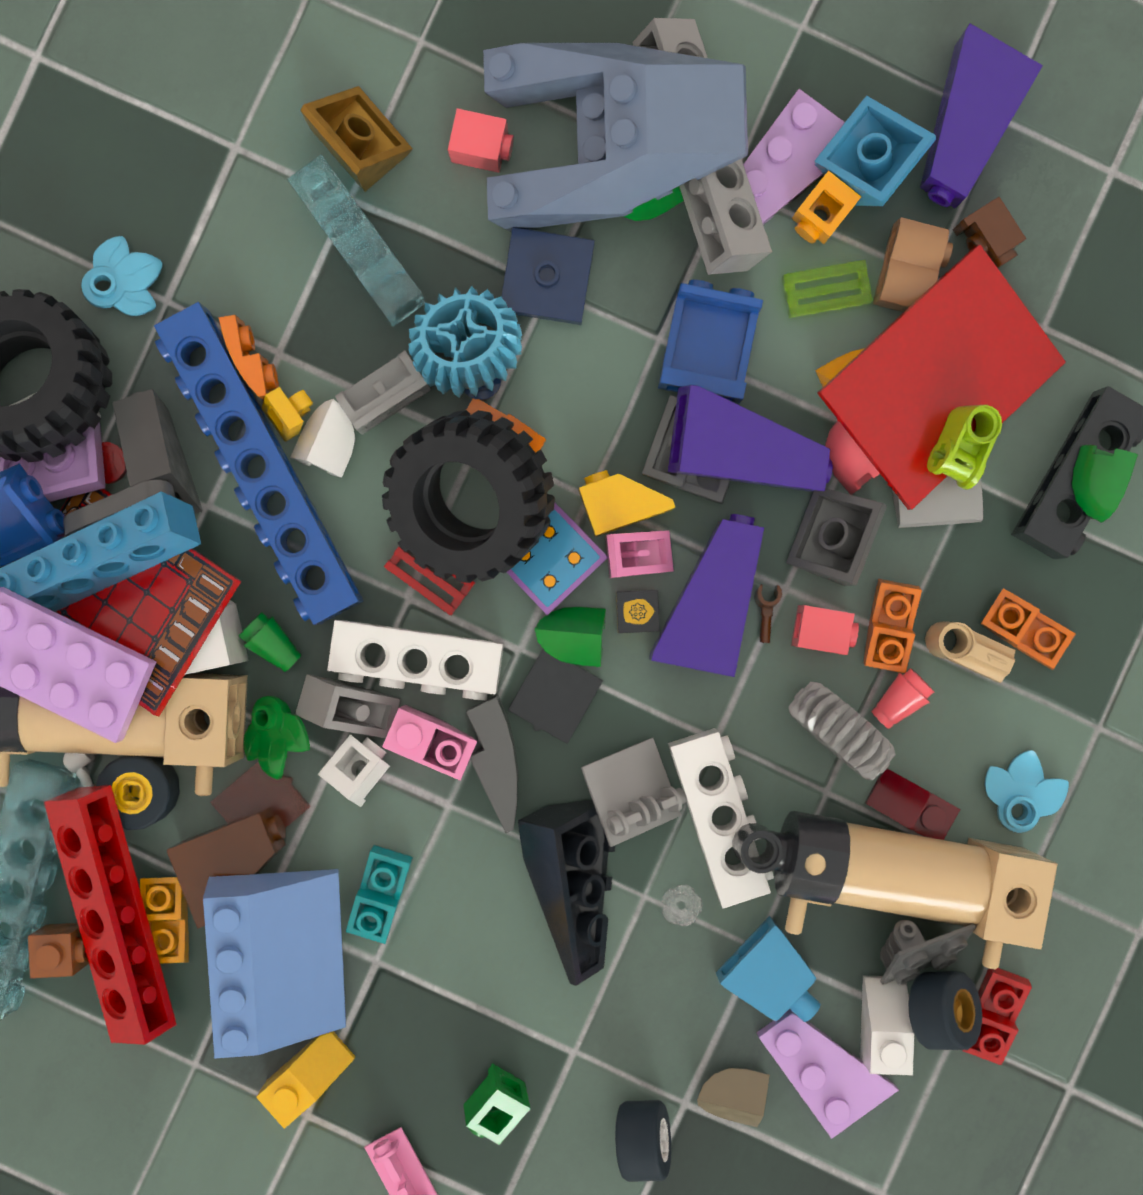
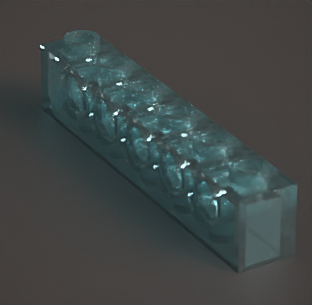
[0,759,78,1021]

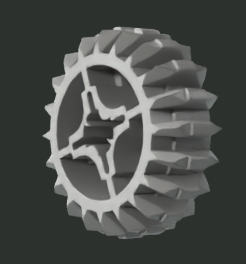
[788,682,896,780]

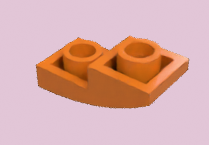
[218,315,279,400]
[864,579,922,673]
[981,588,1076,670]

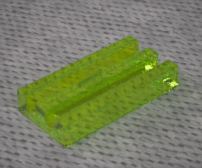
[782,260,873,318]

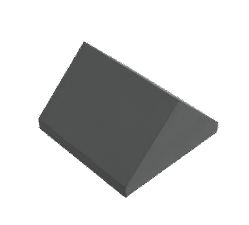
[786,488,887,586]

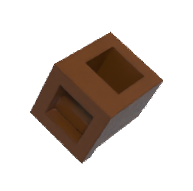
[952,197,1026,268]

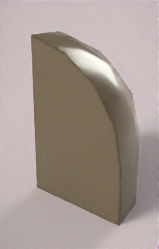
[697,1068,770,1127]

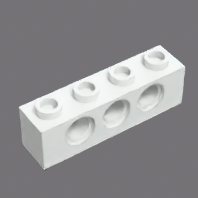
[327,620,504,701]
[668,728,774,908]

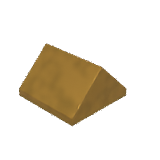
[300,86,413,192]

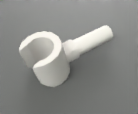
[63,753,95,787]

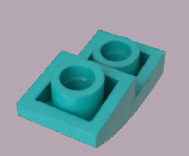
[346,845,413,944]

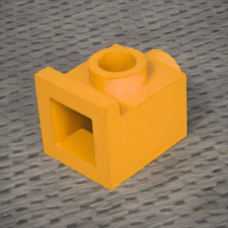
[792,170,861,244]

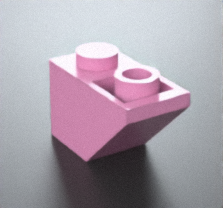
[382,705,478,781]

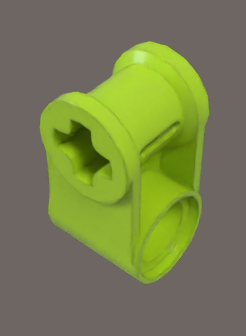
[927,405,1002,490]

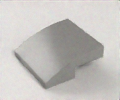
[892,468,983,528]

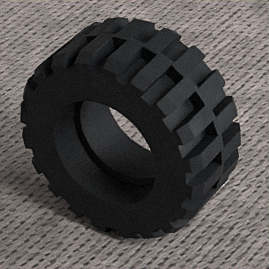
[0,289,112,462]
[382,410,555,583]

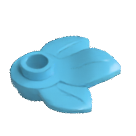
[81,236,163,316]
[984,750,1069,833]

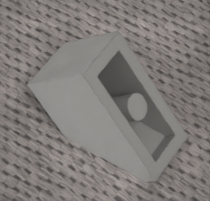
[295,674,401,738]

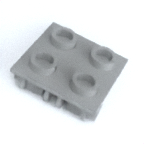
[581,738,687,847]

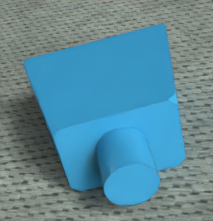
[716,916,821,1022]

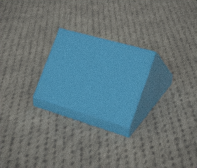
[814,95,936,206]

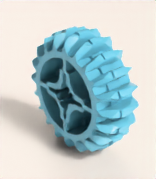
[408,286,522,398]

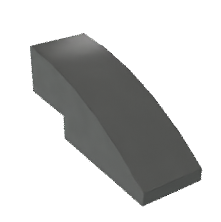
[466,694,519,833]

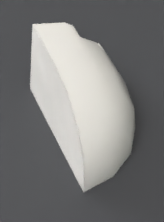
[290,399,355,478]

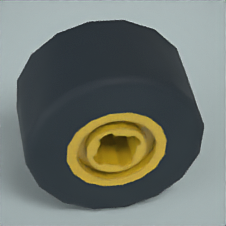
[96,755,180,830]

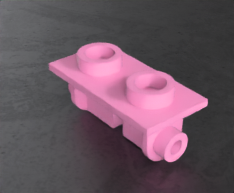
[364,1127,438,1195]

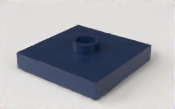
[501,227,595,325]

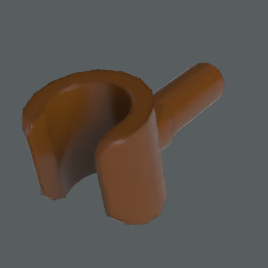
[754,584,782,643]

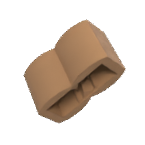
[873,217,953,312]

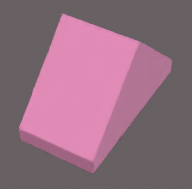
[605,530,674,578]

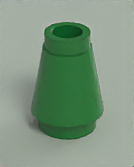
[238,612,302,673]

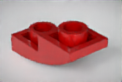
[962,968,1032,1065]

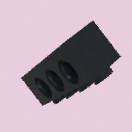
[1011,386,1143,559]

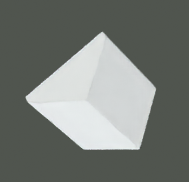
[185,600,249,675]

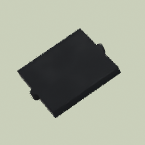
[508,649,603,744]

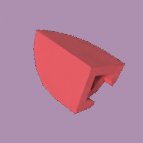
[825,421,880,495]

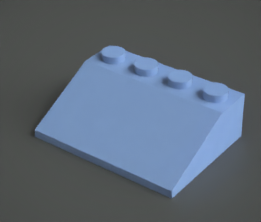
[203,869,346,1059]

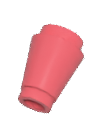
[871,668,934,729]

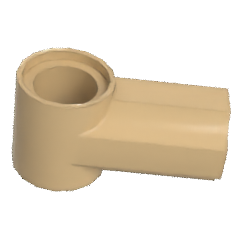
[925,621,1016,683]

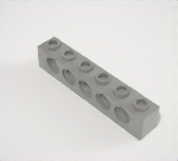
[632,18,772,275]

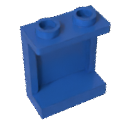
[658,280,763,405]
[0,463,65,567]

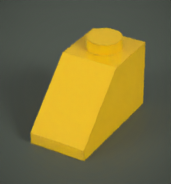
[578,470,675,537]
[256,1031,356,1129]

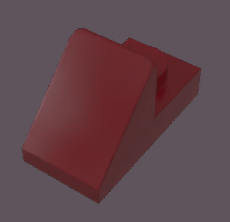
[865,768,961,840]

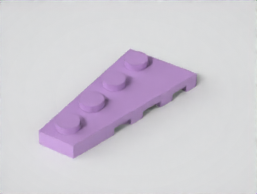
[743,89,845,225]
[0,422,106,502]

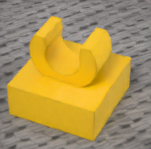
[262,387,313,442]

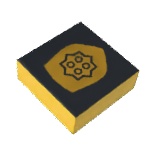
[616,590,660,633]

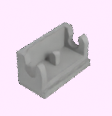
[335,350,431,435]

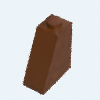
[166,806,286,929]

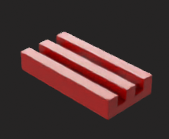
[384,546,476,616]

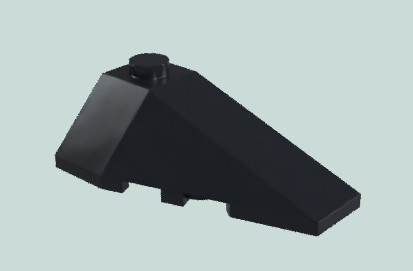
[518,800,615,986]

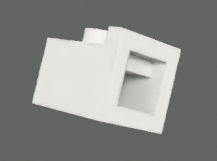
[318,735,390,807]

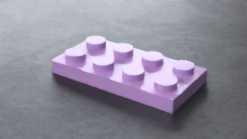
[0,587,156,743]

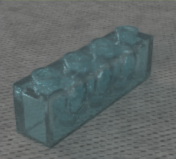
[287,154,426,327]

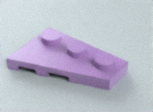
[757,1009,899,1139]

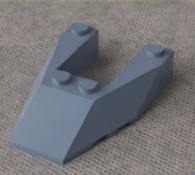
[483,43,748,231]

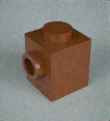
[28,923,89,978]

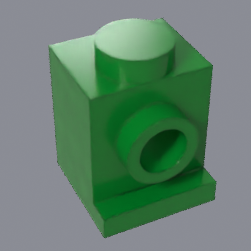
[463,1064,531,1145]

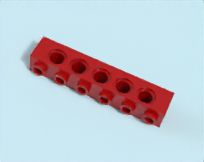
[44,785,177,1045]

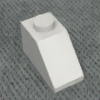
[860,975,914,1075]

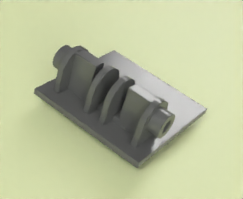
[880,920,976,985]

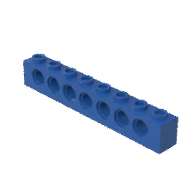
[154,302,364,625]

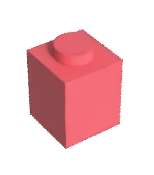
[448,108,514,173]
[791,605,859,655]

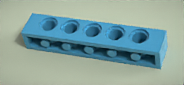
[0,491,201,612]

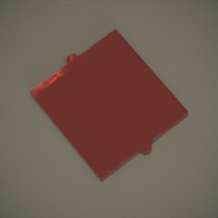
[210,762,311,828]

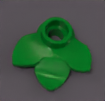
[243,696,310,780]

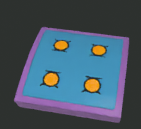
[507,503,608,615]

